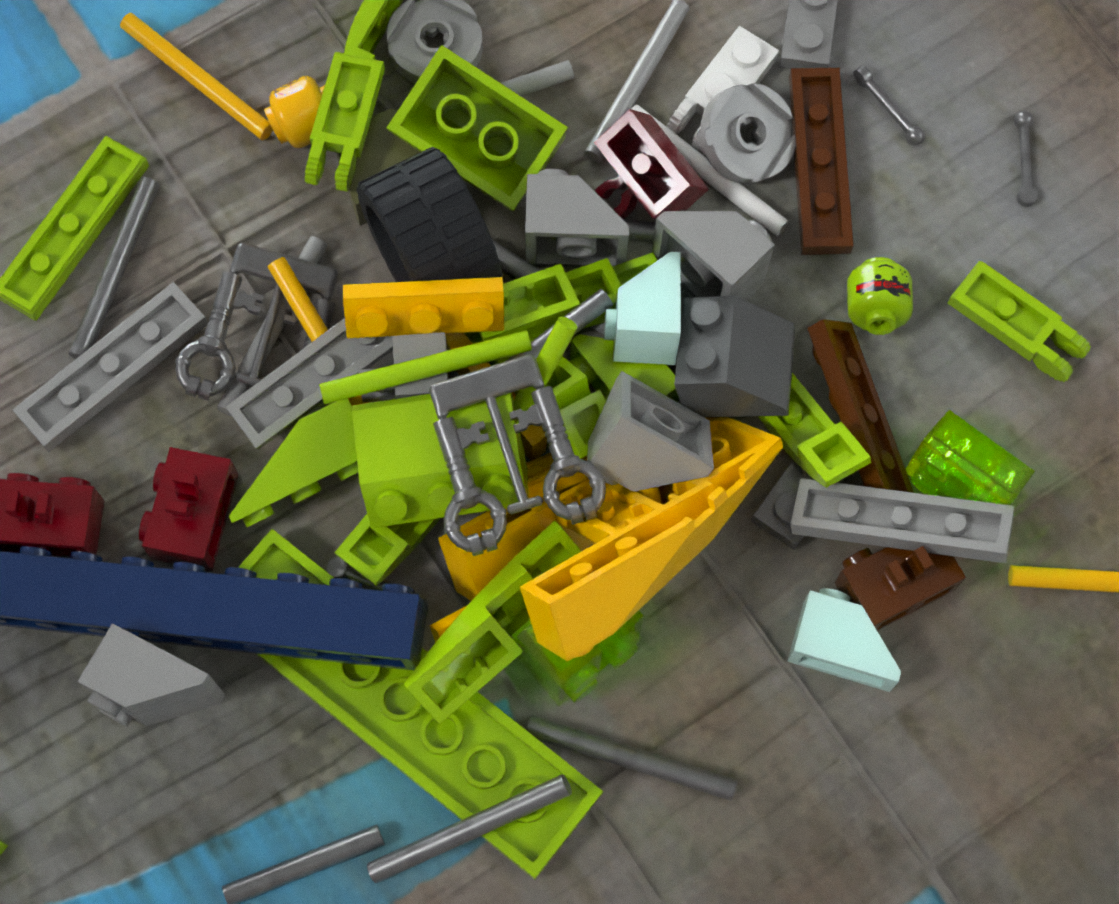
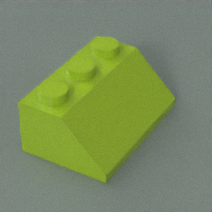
[386,45,568,212]
[351,393,528,528]

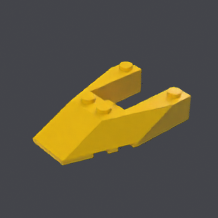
[438,417,783,662]

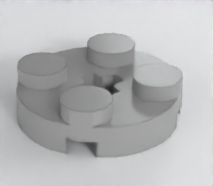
[386,0,483,84]
[696,83,796,185]

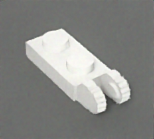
[667,26,779,151]

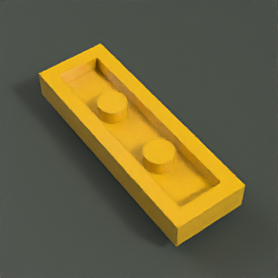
[343,277,504,338]

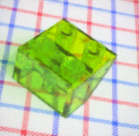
[906,410,1035,505]
[517,611,644,706]

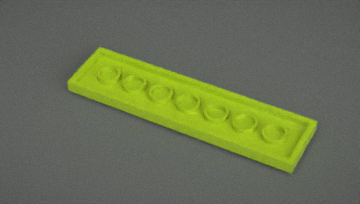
[238,529,603,880]

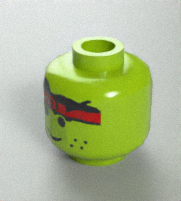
[847,257,913,335]

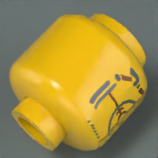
[264,75,325,149]

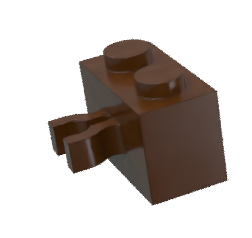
[835,546,966,631]

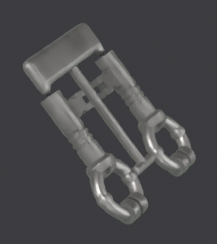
[175,243,338,425]
[429,354,606,557]

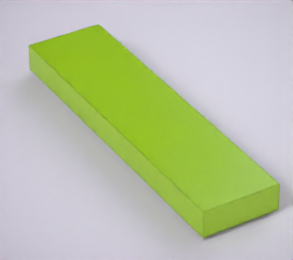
[0,136,149,321]

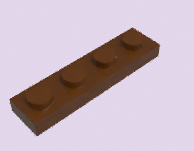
[789,67,854,255]
[807,319,914,493]

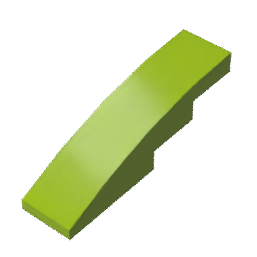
[479,252,657,341]
[404,520,581,724]

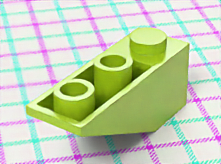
[229,399,358,527]

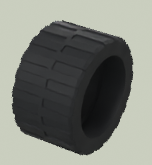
[357,147,503,282]

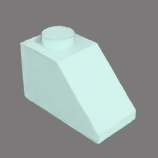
[604,251,681,365]
[787,588,901,692]

